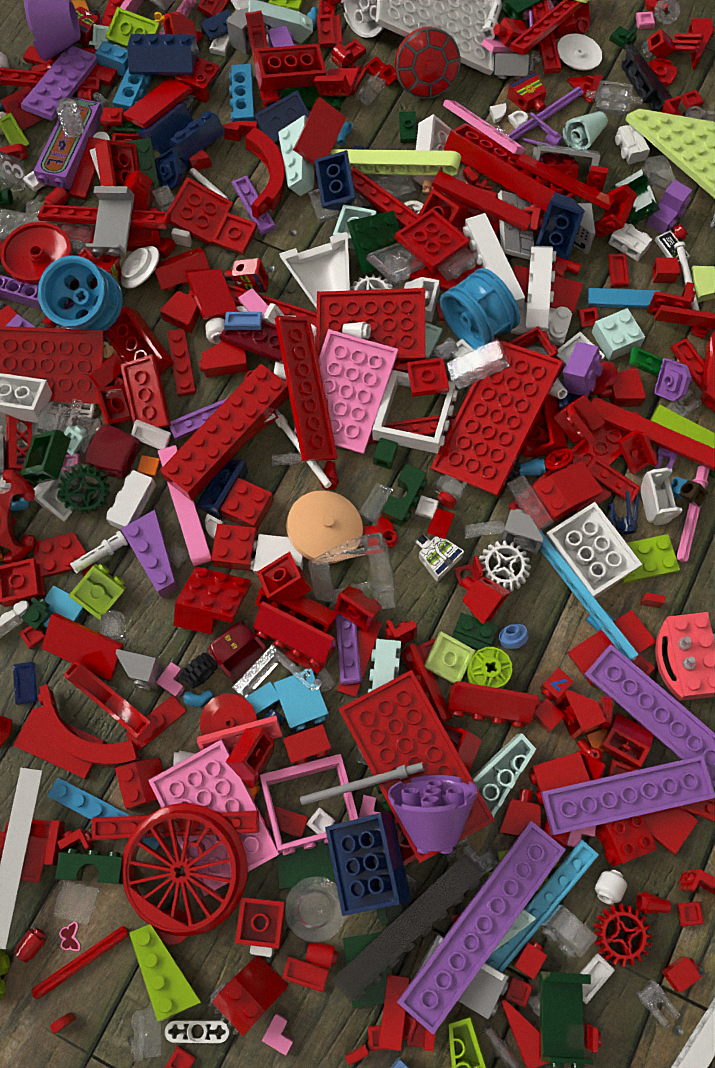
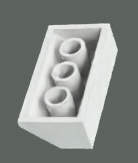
[413,114,452,186]

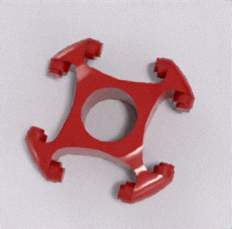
[0,469,36,564]

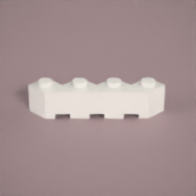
[526,246,556,328]

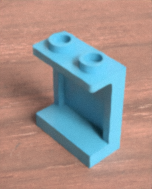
[274,669,329,732]

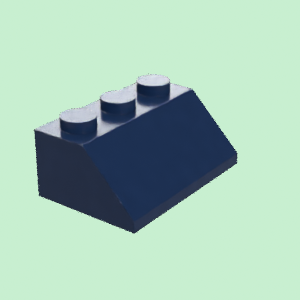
[169,111,225,161]
[535,192,585,260]

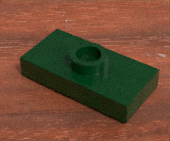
[399,111,417,143]

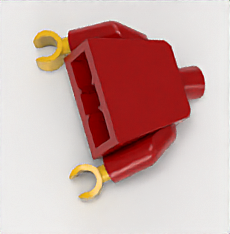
[154,12,203,42]

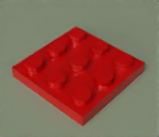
[167,177,233,245]
[394,208,470,271]
[175,566,251,623]

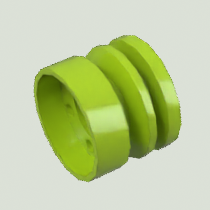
[467,647,512,689]

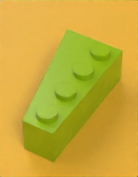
[129,924,201,1023]
[448,1013,488,1068]

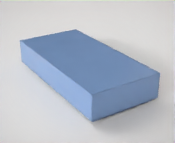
[224,312,263,330]

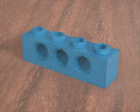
[229,64,255,122]
[112,68,153,111]

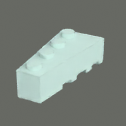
[278,115,315,196]
[368,639,401,693]
[471,733,536,817]

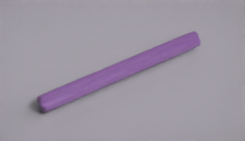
[507,86,583,141]

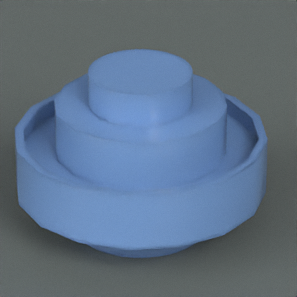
[499,624,529,649]

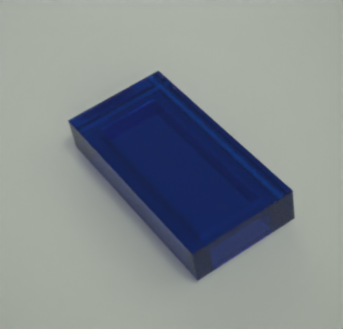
[13,661,37,705]

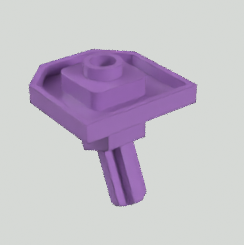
[654,358,692,402]

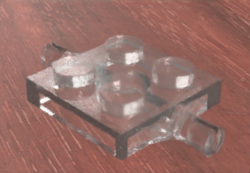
[585,80,643,115]

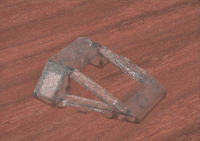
[308,532,396,610]

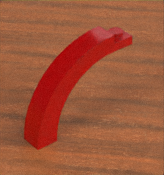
[245,10,279,109]
[245,127,285,219]
[63,660,156,743]
[36,684,140,767]

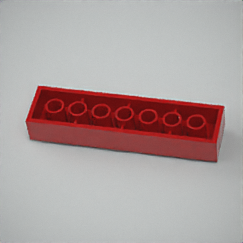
[444,123,577,212]
[159,364,289,501]

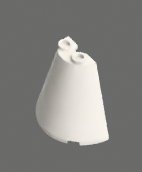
[279,232,350,309]

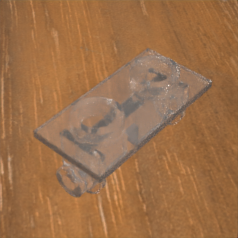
[356,72,385,106]

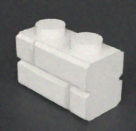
[615,125,650,164]
[609,223,652,262]

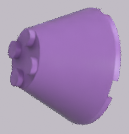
[388,775,477,854]

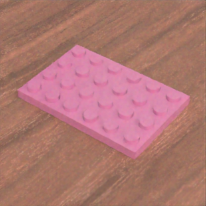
[294,329,399,455]
[148,740,280,896]

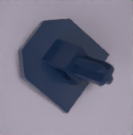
[155,147,191,191]

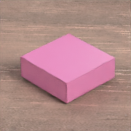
[635,11,655,30]

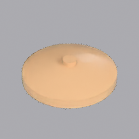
[286,491,363,564]

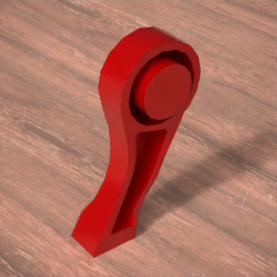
[699,331,715,412]

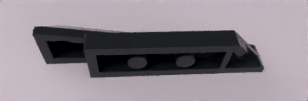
[621,44,673,112]

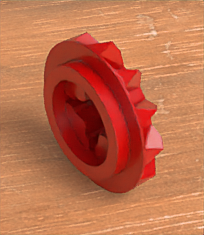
[544,448,575,472]

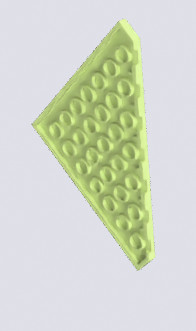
[625,109,715,198]

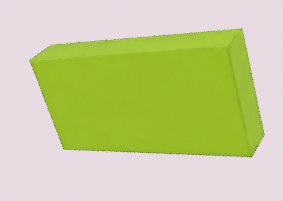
[0,113,30,147]

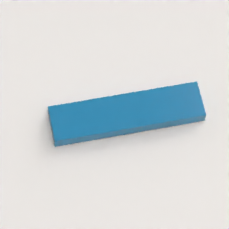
[588,288,660,309]

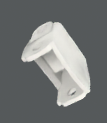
[640,468,682,526]

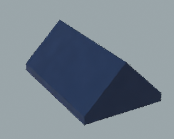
[137,103,193,155]
[314,150,356,211]
[196,460,249,519]

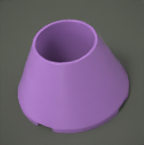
[24,0,81,61]

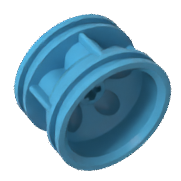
[38,255,123,331]
[440,268,520,353]

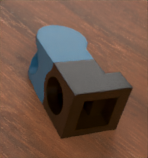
[670,477,708,507]

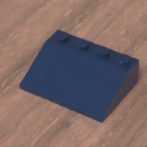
[325,812,411,916]

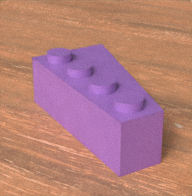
[121,509,178,598]

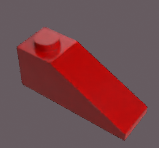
[687,18,715,69]
[499,998,549,1068]

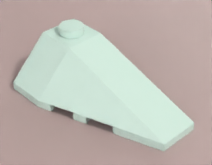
[248,0,313,44]

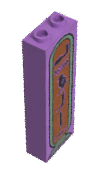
[34,97,103,189]

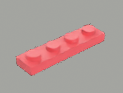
[197,716,283,751]

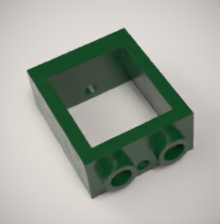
[20,430,71,484]

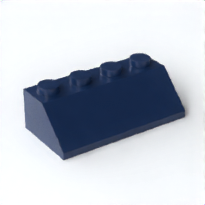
[127,34,199,75]

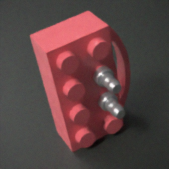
[655,612,715,701]

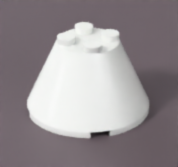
[341,0,384,38]

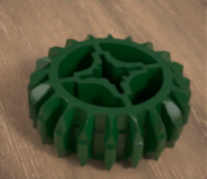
[57,464,110,515]

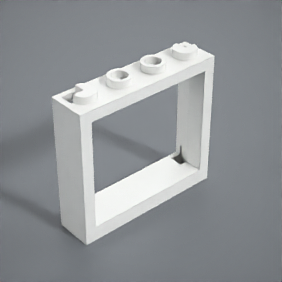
[372,370,458,454]

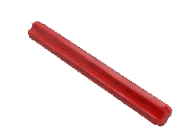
[31,926,129,1000]

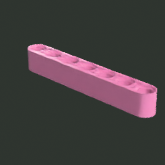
[158,445,211,567]

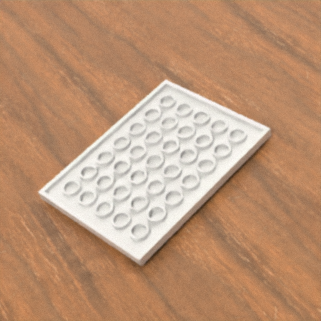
[376,0,495,75]

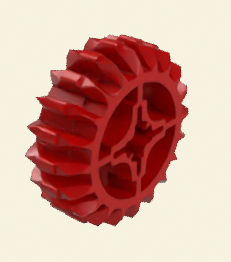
[592,904,652,967]

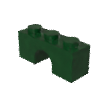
[381,464,428,527]
[55,849,123,884]

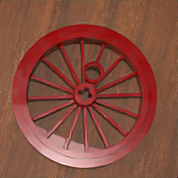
[122,803,248,936]

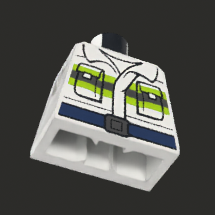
[416,534,464,582]

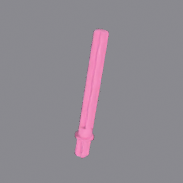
[676,465,710,562]

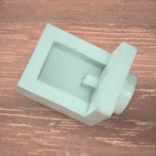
[89,24,110,49]

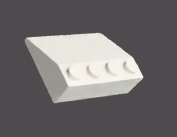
[546,502,642,598]

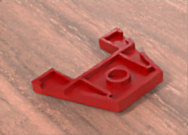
[27,532,94,601]

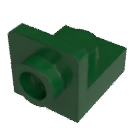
[609,26,638,50]
[21,597,53,631]

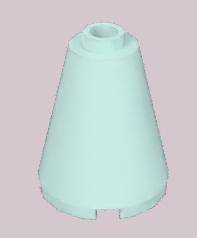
[563,111,608,150]

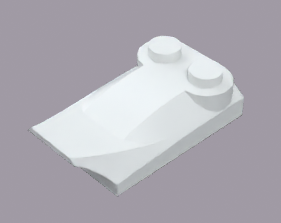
[511,302,572,346]

